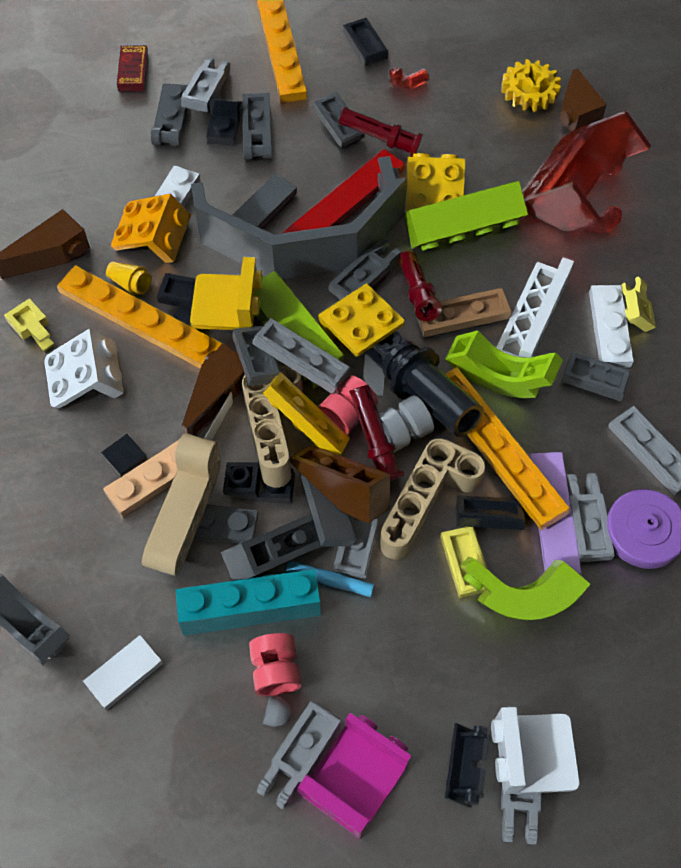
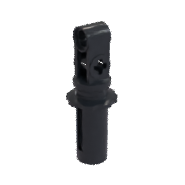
[364,331,484,437]

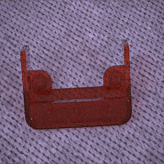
[522,110,651,232]

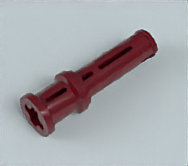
[338,107,423,157]
[398,251,442,322]
[349,384,405,481]

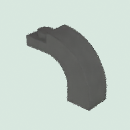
[0,573,70,665]

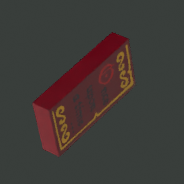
[117,45,148,91]

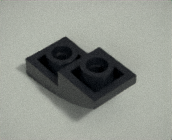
[223,462,295,504]

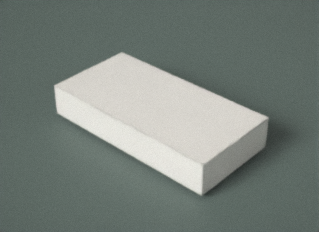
[83,635,163,711]

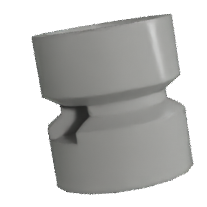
[379,395,434,452]

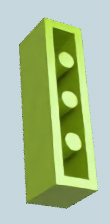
[403,181,528,251]
[254,271,344,389]

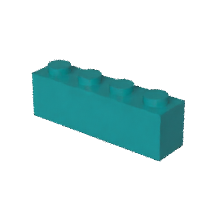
[175,569,321,636]

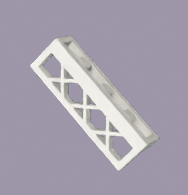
[496,257,574,358]

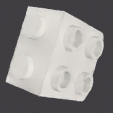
[45,329,124,409]
[491,707,579,795]

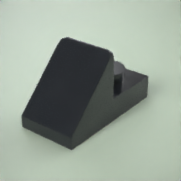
[206,99,243,146]

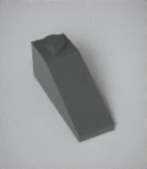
[221,514,321,581]

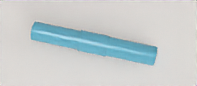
[286,560,374,597]

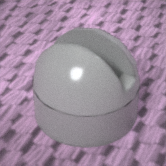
[262,695,291,727]

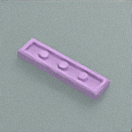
[529,452,581,575]

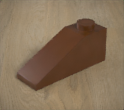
[0,209,90,279]
[182,343,245,436]
[290,445,390,523]

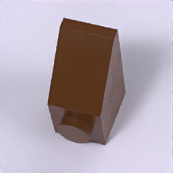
[559,68,607,135]

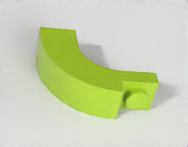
[445,331,563,398]
[460,556,590,620]

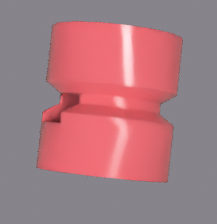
[318,375,378,435]
[249,633,301,697]

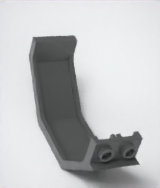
[191,156,407,280]

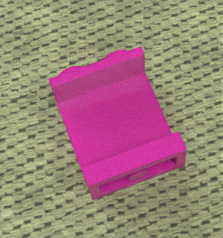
[298,713,411,839]

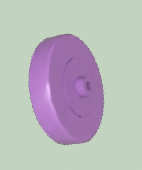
[607,489,681,569]

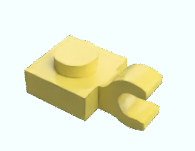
[621,276,656,332]
[4,298,55,352]

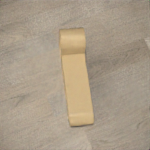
[242,364,303,488]
[142,433,221,576]
[380,439,485,560]

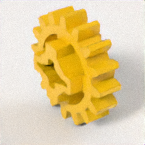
[501,59,561,112]

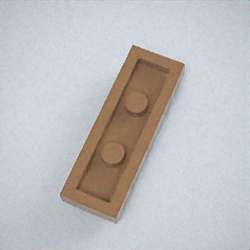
[416,288,511,338]

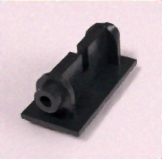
[445,723,490,808]

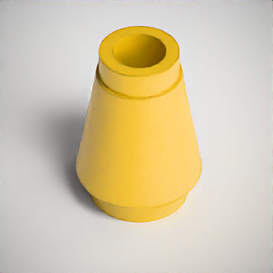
[106,261,152,295]

